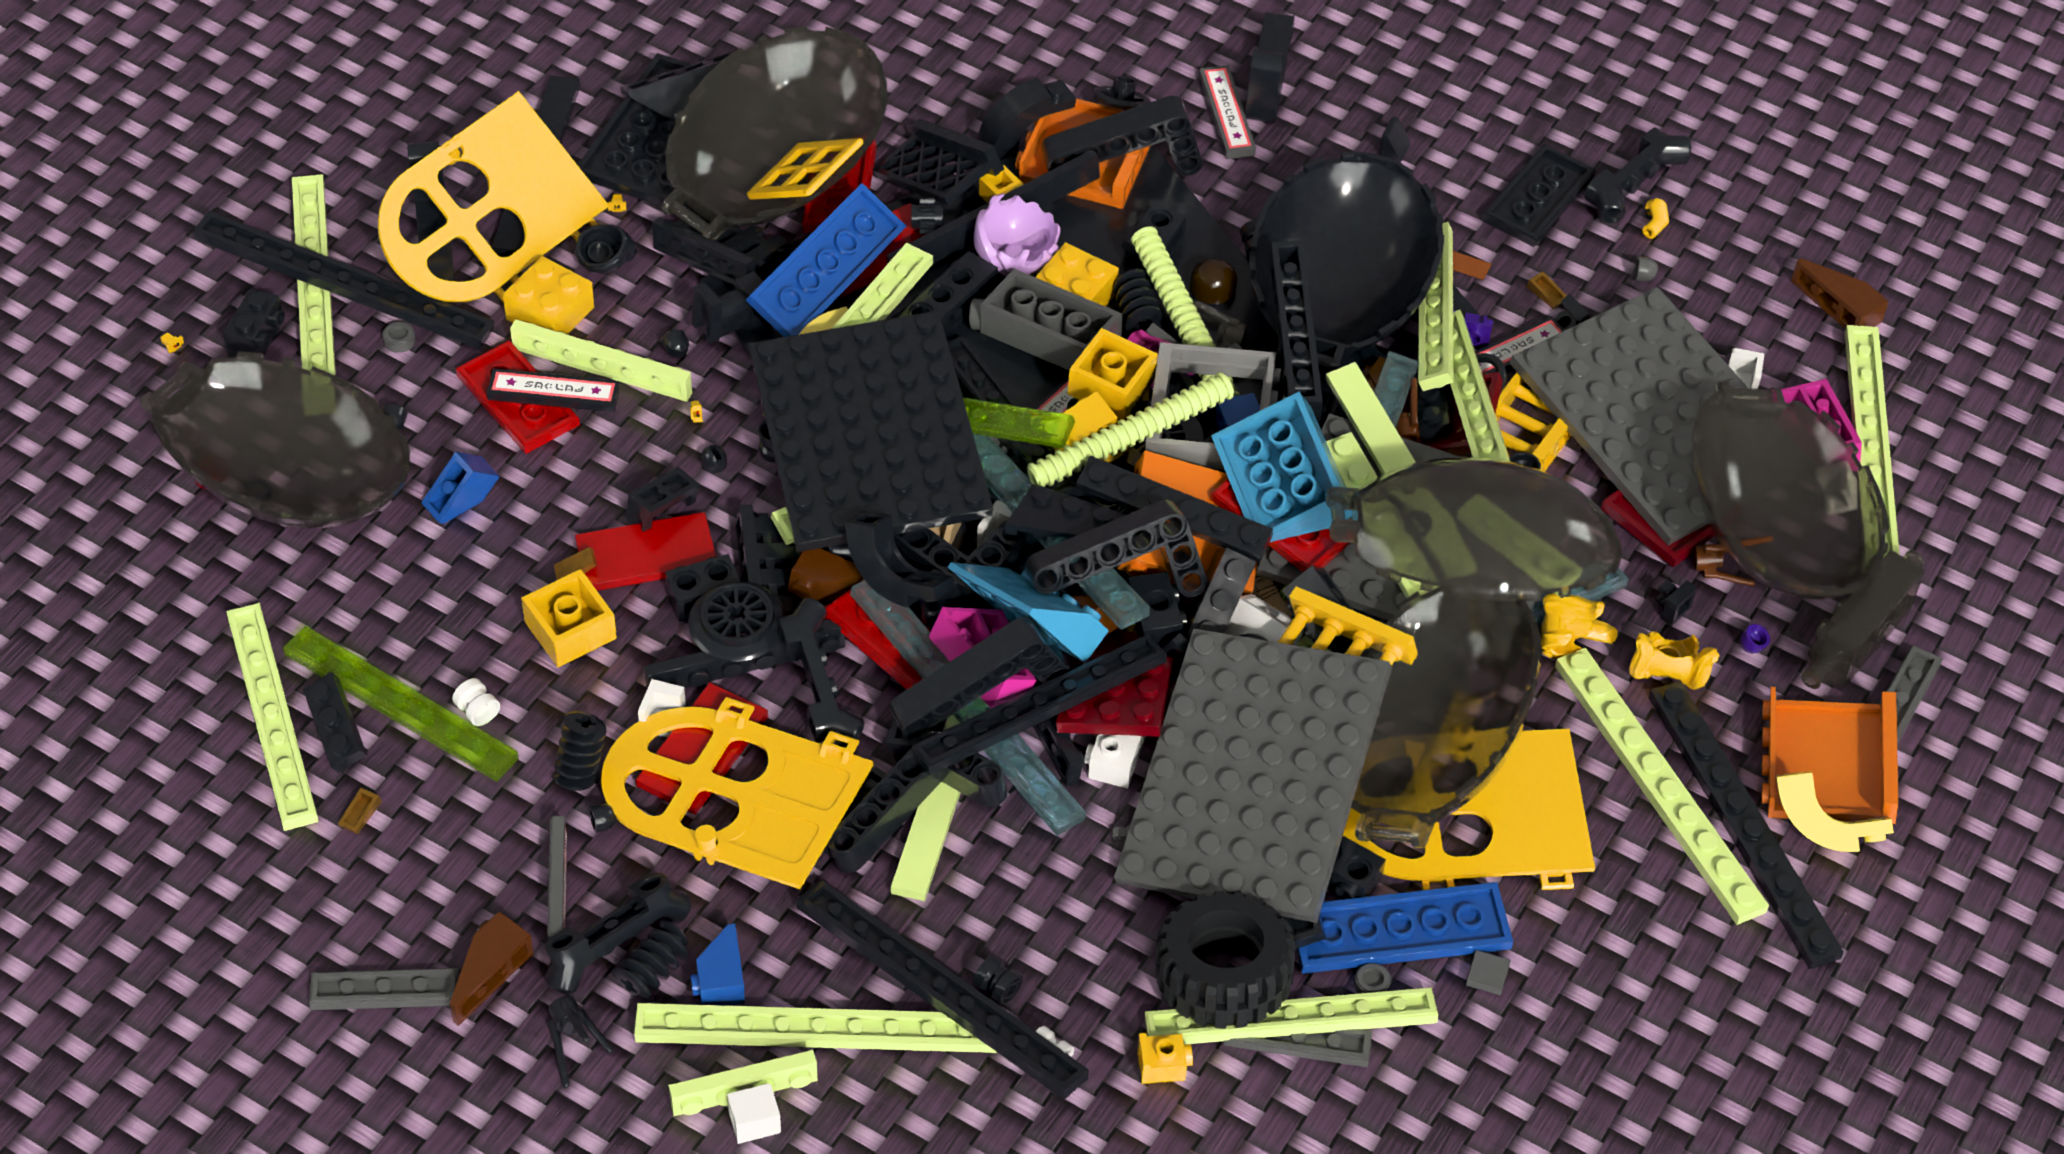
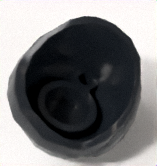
[575,224,637,274]

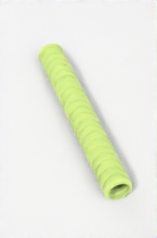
[1131,226,1240,405]
[1027,372,1234,487]

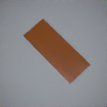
[1453,251,1491,280]

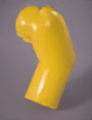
[1642,198,1669,239]

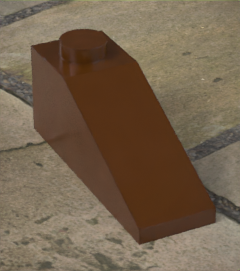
[1791,258,1889,329]
[450,912,534,1026]

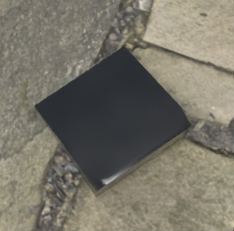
[1380,116,1410,162]

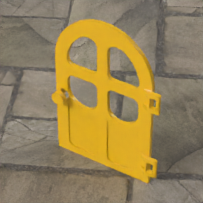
[378,91,609,302]
[601,697,874,889]
[1343,728,1595,891]

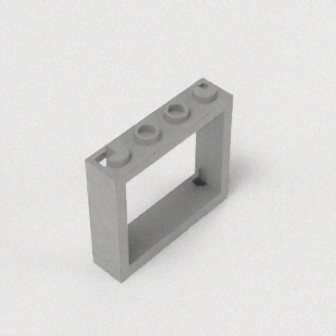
[1146,342,1281,470]

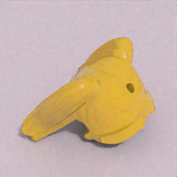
[1540,593,1618,659]
[1629,631,1720,690]

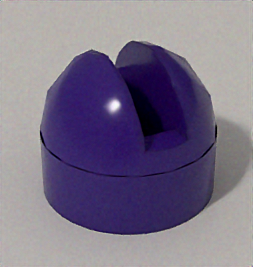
[1740,624,1770,654]

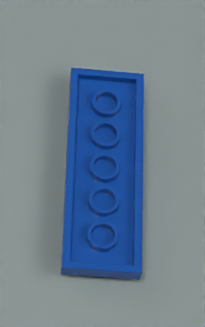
[746,183,907,337]
[1296,882,1513,974]

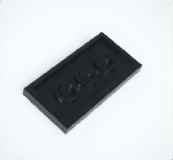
[1482,144,1596,247]

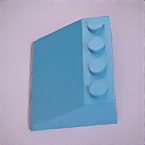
[1211,391,1357,542]
[947,562,1109,663]

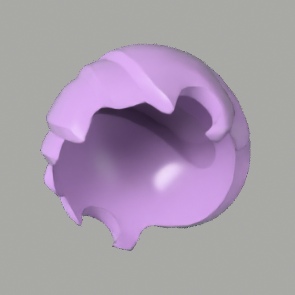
[974,193,1061,277]

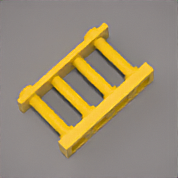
[1495,371,1572,480]
[1277,586,1418,715]

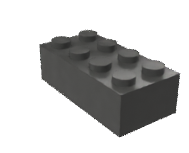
[980,269,1122,370]

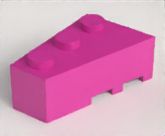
[1765,379,1862,471]
[929,607,1036,708]

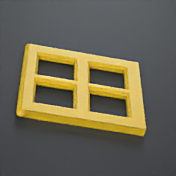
[746,138,863,200]

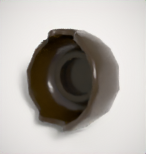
[1189,258,1238,304]

